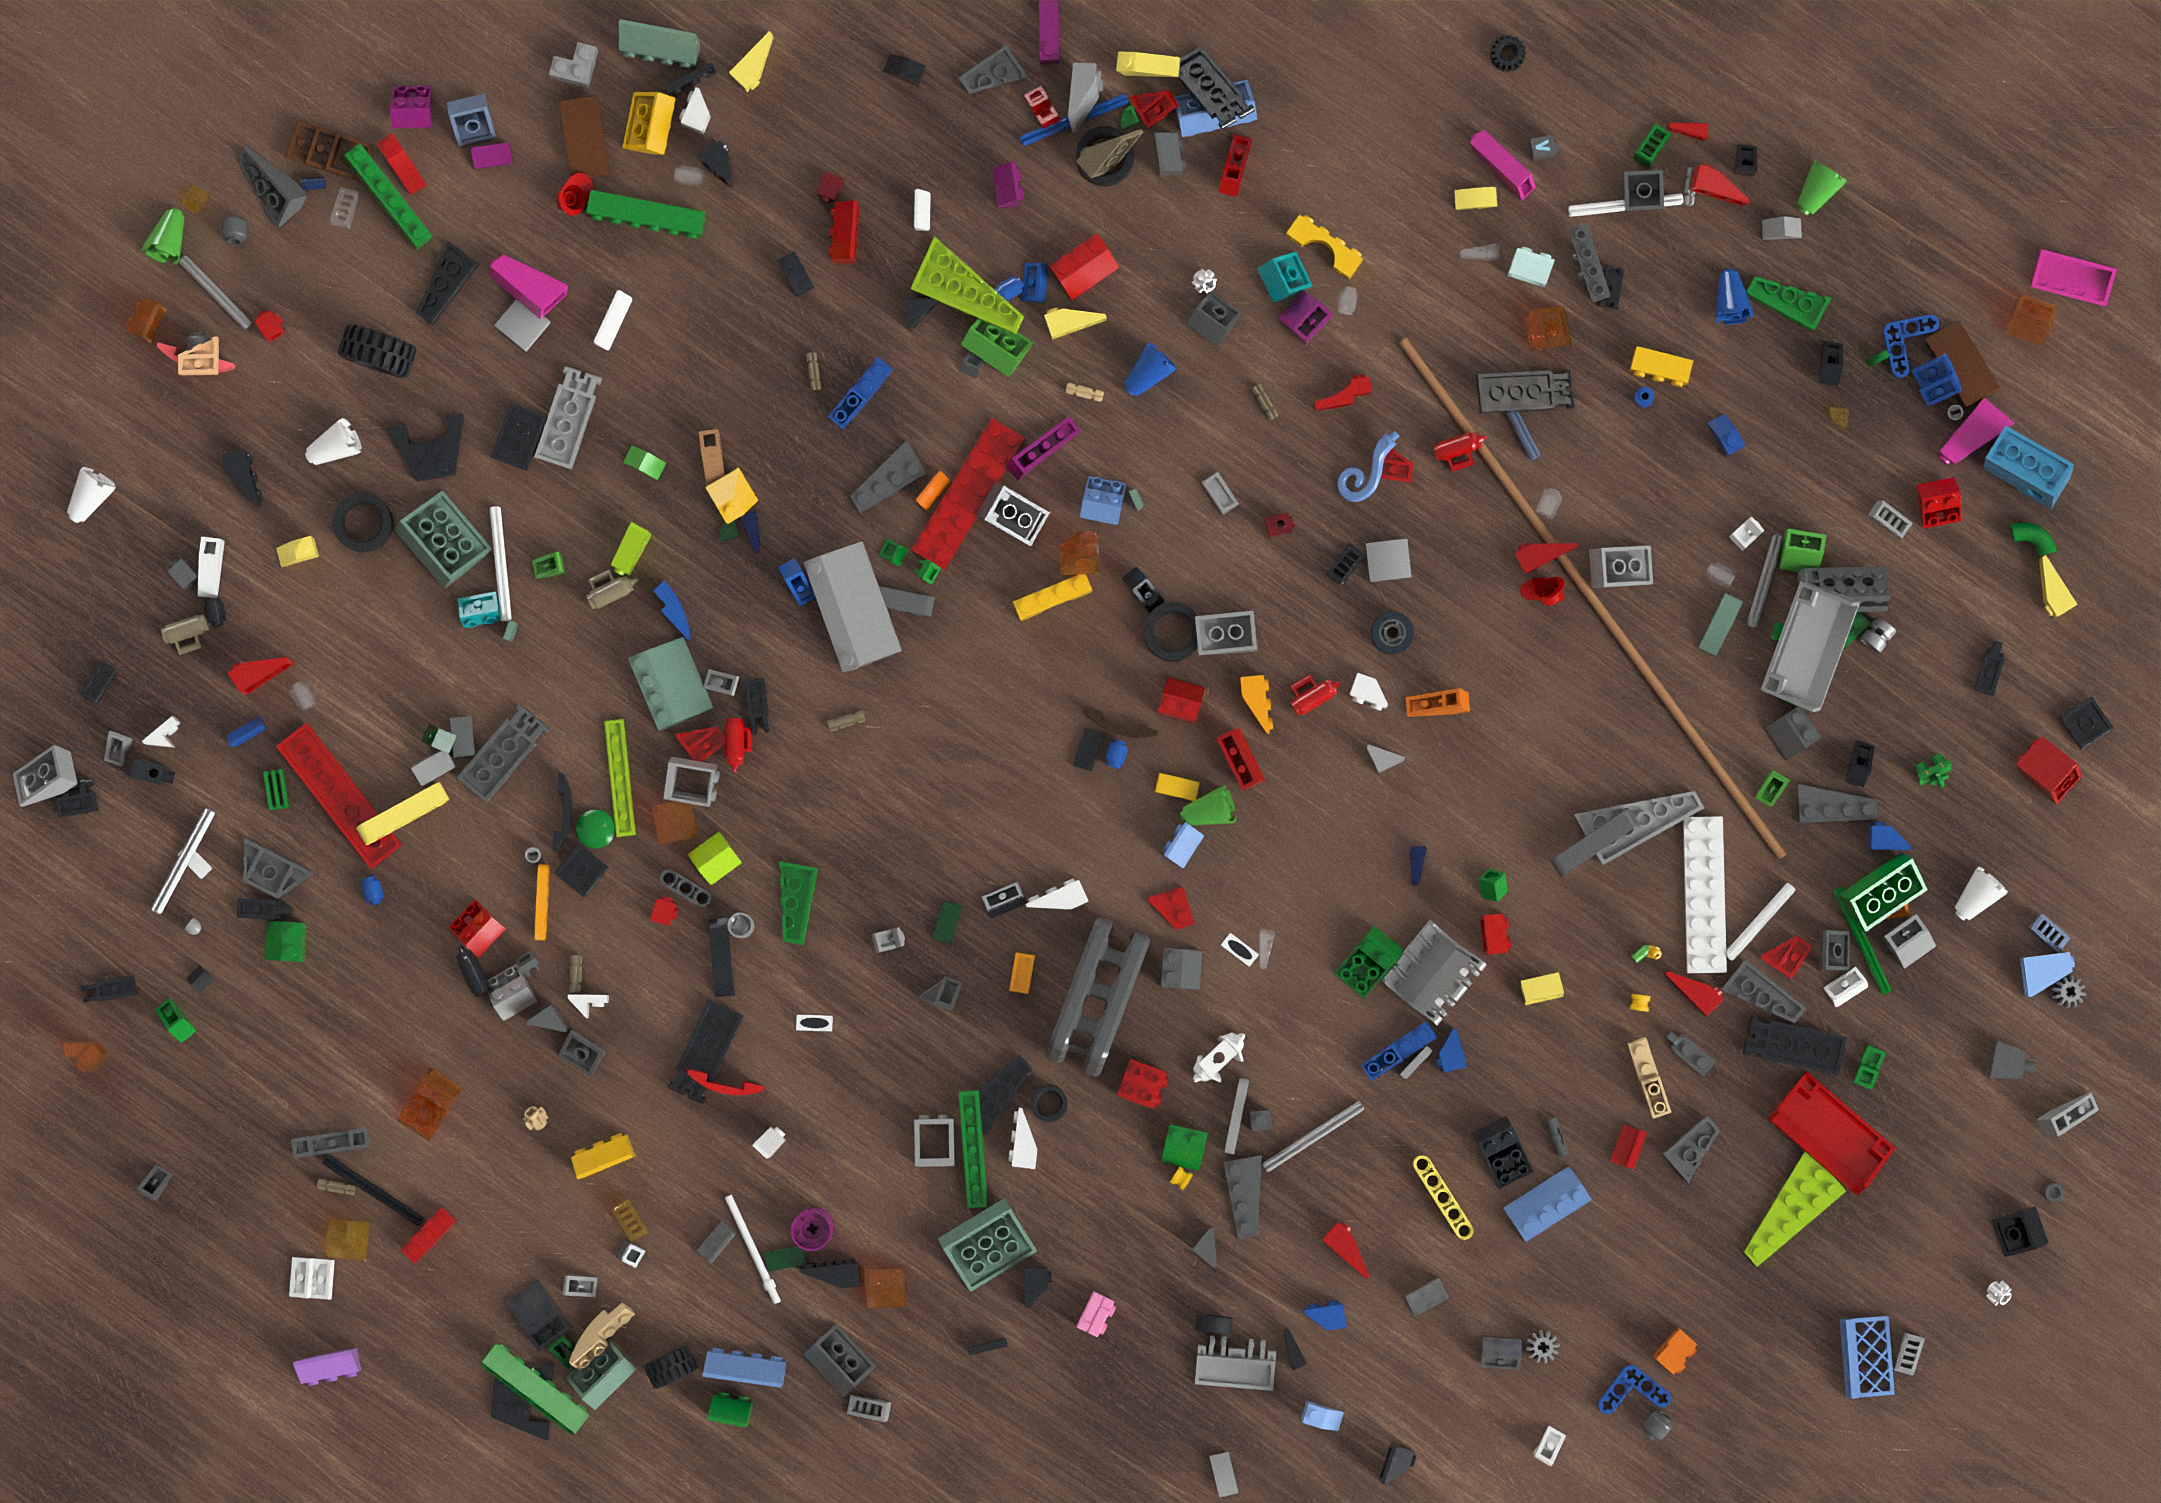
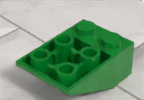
[1334,925,1404,998]

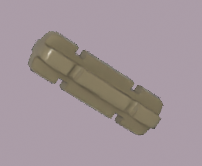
[806,352,821,390]
[1252,384,1278,420]
[827,711,865,731]
[570,955,582,993]
[317,1179,356,1195]

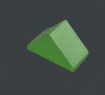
[623,446,667,480]
[532,552,565,579]
[1755,770,1790,807]

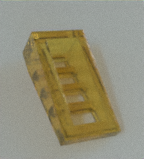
[611,1198,648,1242]

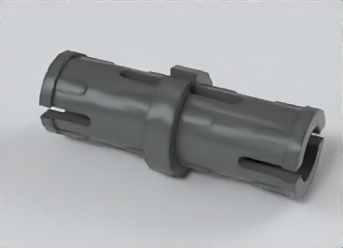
[1545,1117,1570,1158]

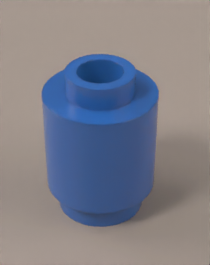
[995,275,1024,301]
[1633,387,1654,408]
[1105,739,1128,769]
[360,876,385,906]

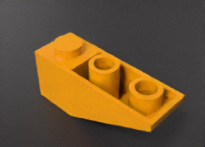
[1240,675,1273,734]

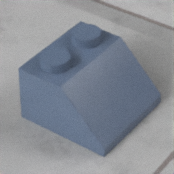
[447,93,496,146]

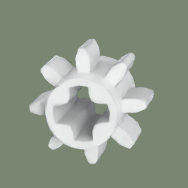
[1192,269,1217,294]
[1987,1281,2012,1306]

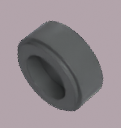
[2043,1183,2064,1203]

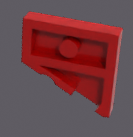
[1128,90,1179,129]
[1377,440,1414,483]
[675,726,725,762]
[1147,887,1195,930]
[1760,936,1813,979]

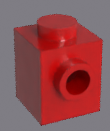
[254,310,286,342]
[650,896,679,926]

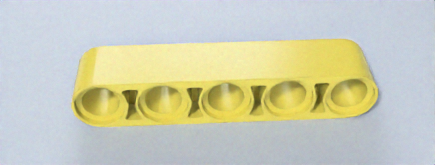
[356,782,450,845]
[1413,1155,1473,1240]

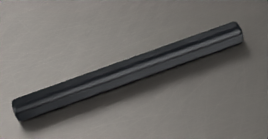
[322,1155,424,1226]

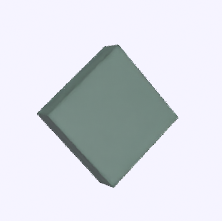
[1129,489,1144,511]
[503,620,518,642]

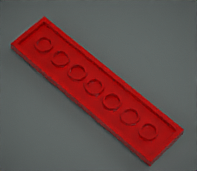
[911,418,1025,571]
[276,723,402,869]

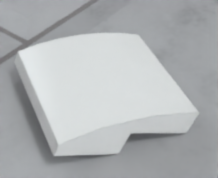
[289,1257,335,1300]

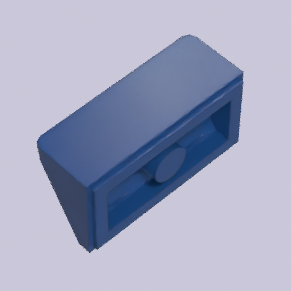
[1022,263,1048,303]
[227,716,267,748]

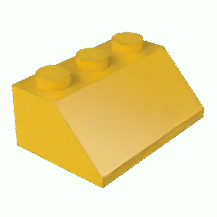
[622,92,676,155]
[571,1133,636,1179]

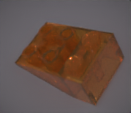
[397,1068,463,1141]

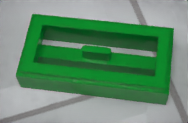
[263,769,289,811]

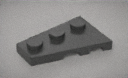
[1662,1115,1720,1183]

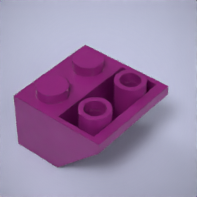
[390,85,432,128]
[992,161,1024,209]
[1278,291,1333,346]

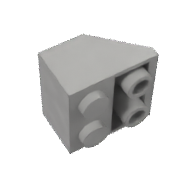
[1881,914,1936,969]
[487,964,537,1021]

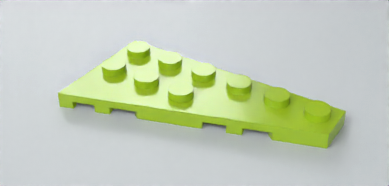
[911,236,1024,334]
[1743,1151,1846,1267]

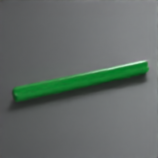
[1833,887,1891,995]

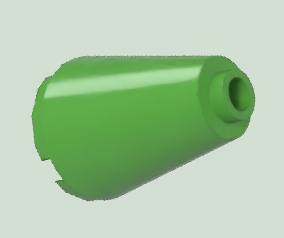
[1797,160,1847,215]
[142,208,184,265]
[1180,785,1236,825]

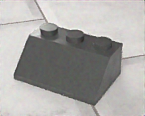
[803,1323,876,1397]

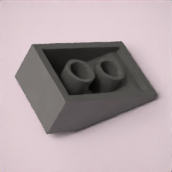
[976,482,1050,546]

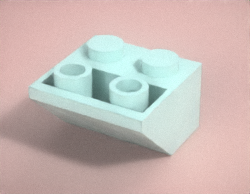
[1507,247,1555,287]

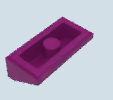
[471,143,513,169]

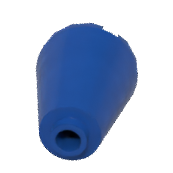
[1715,269,1754,325]
[1124,342,1177,396]

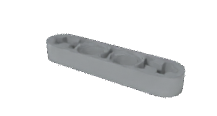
[1224,1078,1249,1155]

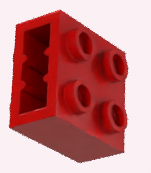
[1117,1059,1169,1109]

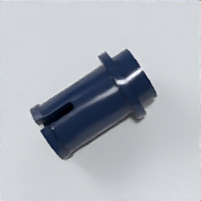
[301,176,326,192]

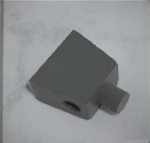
[1987,1041,2036,1079]

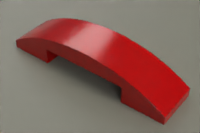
[685,1068,764,1095]

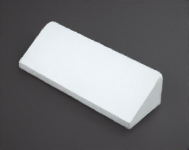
[594,290,632,350]

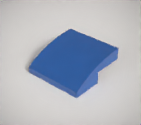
[1911,353,1962,407]

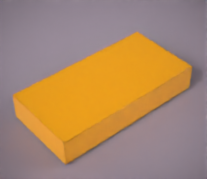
[1009,952,1035,994]

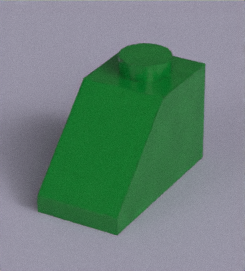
[155,997,196,1043]

